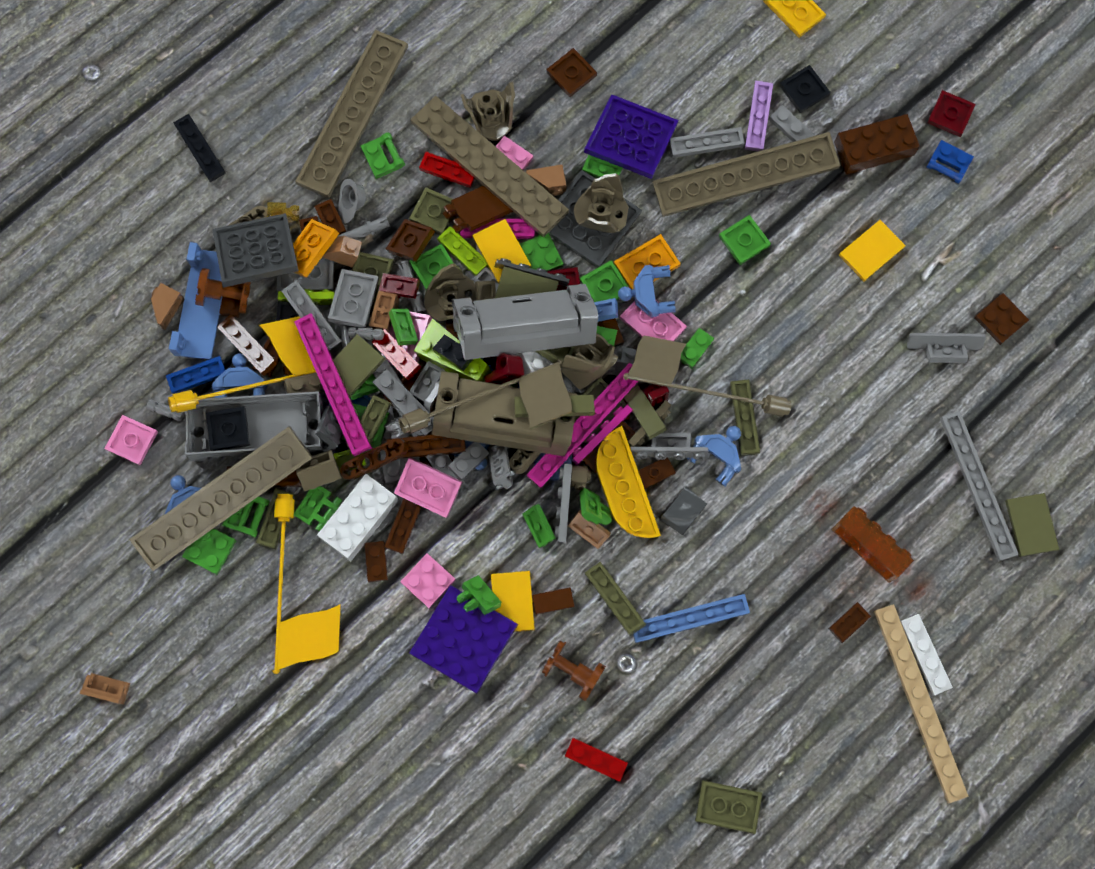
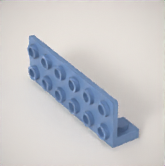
[169,242,222,360]

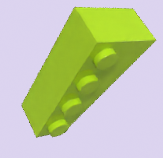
[414,318,492,382]

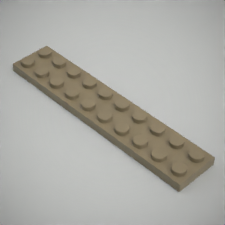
[295,30,408,198]
[410,96,569,238]
[652,132,840,217]
[129,426,313,571]

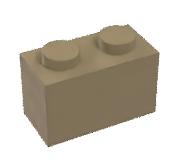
[296,450,341,492]

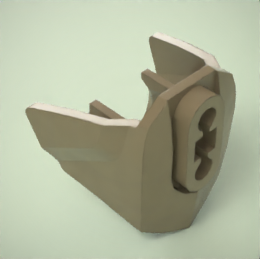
[460,82,515,141]
[574,173,629,233]
[424,263,476,322]
[561,333,618,390]

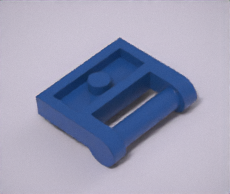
[926,140,974,184]

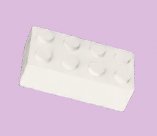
[317,474,399,562]

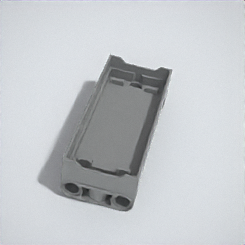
[452,284,598,360]
[185,391,325,462]

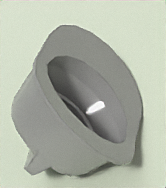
[337,179,366,223]

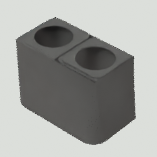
[660,487,707,535]

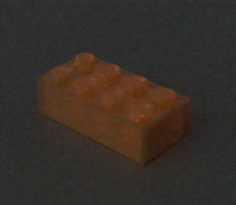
[831,506,914,583]

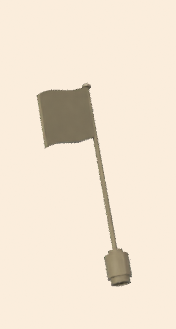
[623,335,791,416]
[398,360,572,434]

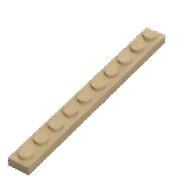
[874,604,969,803]

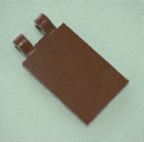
[442,186,513,233]

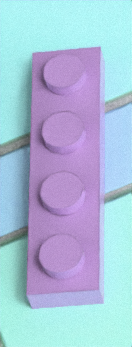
[745,81,773,152]

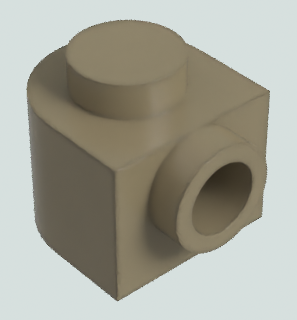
[571,465,591,490]

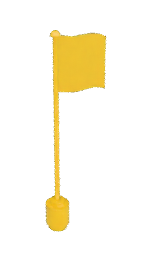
[168,316,316,413]
[272,494,341,674]

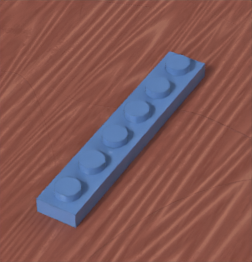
[633,594,750,643]

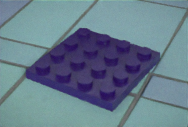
[584,94,679,179]
[409,585,518,694]

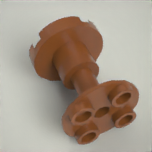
[195,268,251,314]
[542,641,606,701]

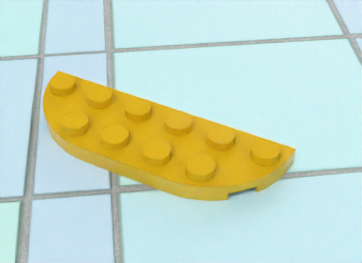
[596,426,661,538]

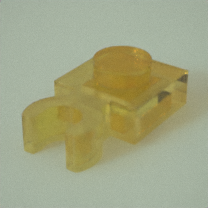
[267,202,299,221]

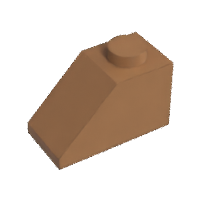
[526,165,566,196]
[322,236,362,268]
[151,283,184,330]

